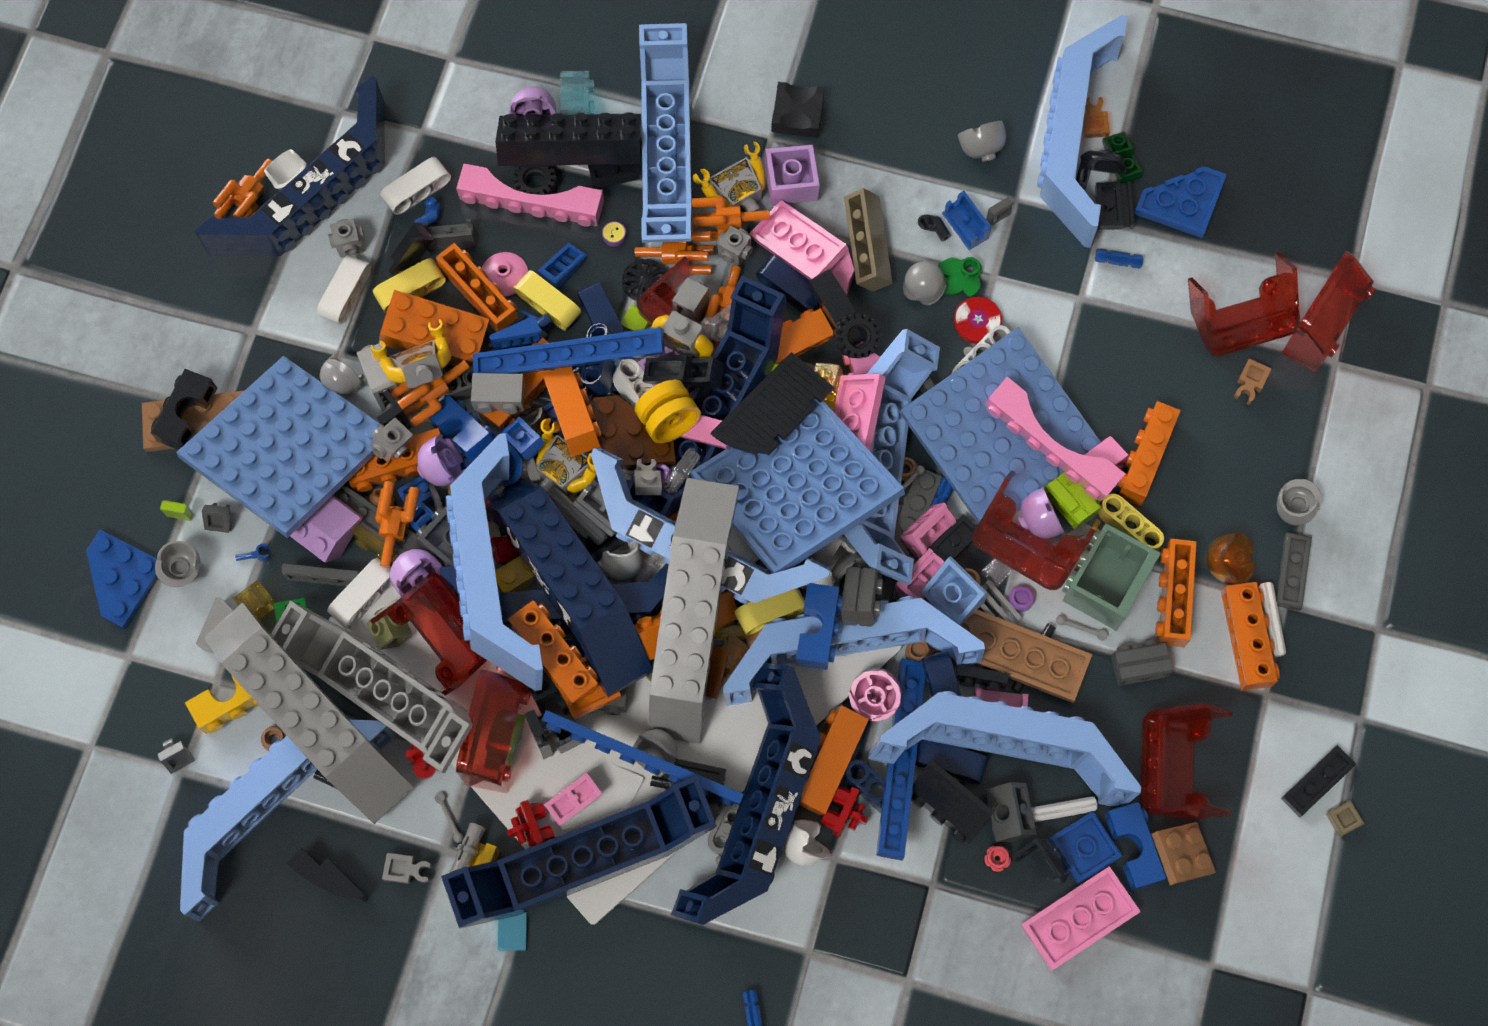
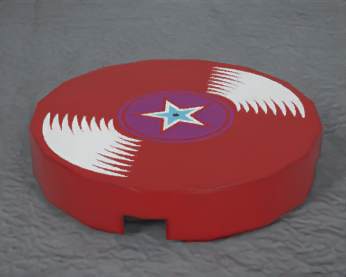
[953,297,1002,344]

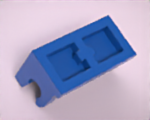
[942,191,991,250]

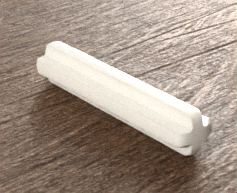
[1258,582,1286,657]
[1031,796,1097,822]

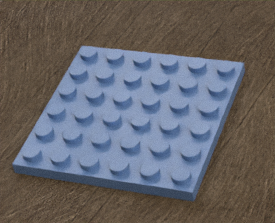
[899,327,1101,534]
[176,356,381,538]
[690,398,905,573]

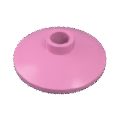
[482,252,528,297]

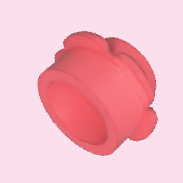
[984,845,1011,872]

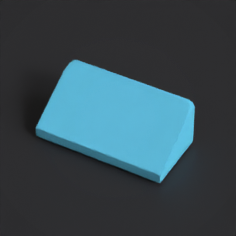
[497,912,527,951]

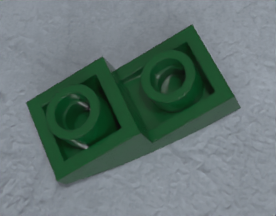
[1102,132,1143,183]

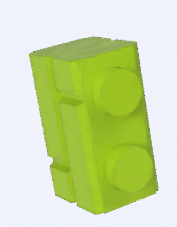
[1044,472,1101,530]

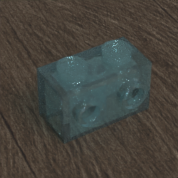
[560,71,595,115]

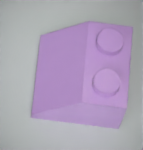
[290,495,363,562]

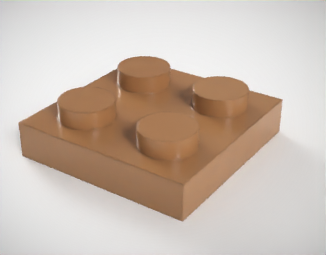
[1152,822,1216,885]

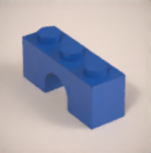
[428,395,495,463]
[796,583,843,670]
[1104,802,1167,891]

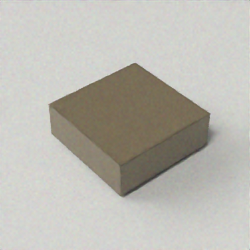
[1326,801,1365,837]

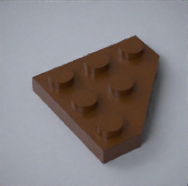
[593,396,675,469]

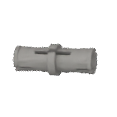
[449,823,486,873]

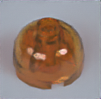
[1206,533,1255,584]

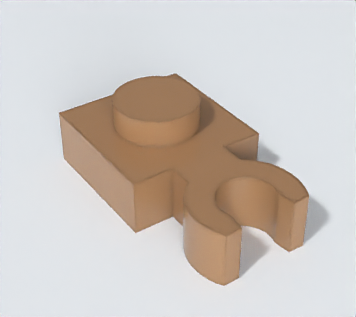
[1234,359,1271,405]

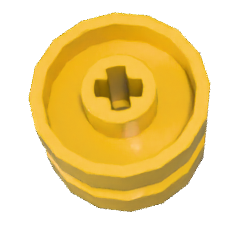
[635,379,701,443]

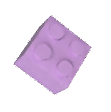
[764,145,820,205]

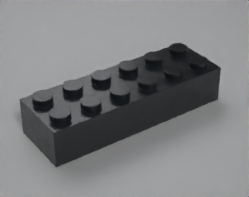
[495,112,642,166]

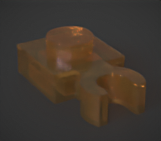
[1083,97,1110,138]

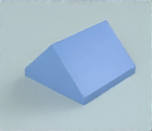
[921,556,987,625]

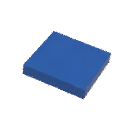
[1048,811,1123,885]

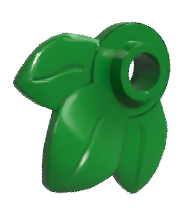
[938,257,982,298]

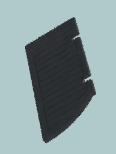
[710,352,834,456]

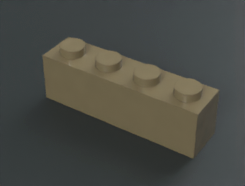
[844,188,893,292]

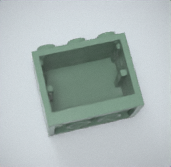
[1062,523,1161,631]

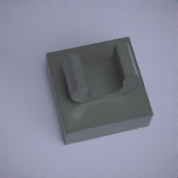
[202,503,232,533]
[157,738,194,774]

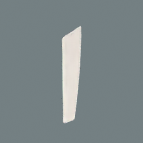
[591,763,644,823]

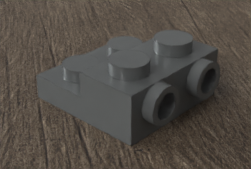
[415,505,454,567]

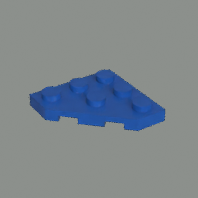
[1134,166,1227,238]
[86,530,158,630]

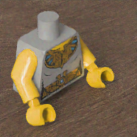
[693,142,765,212]
[647,311,713,358]
[371,319,451,388]
[536,418,597,496]

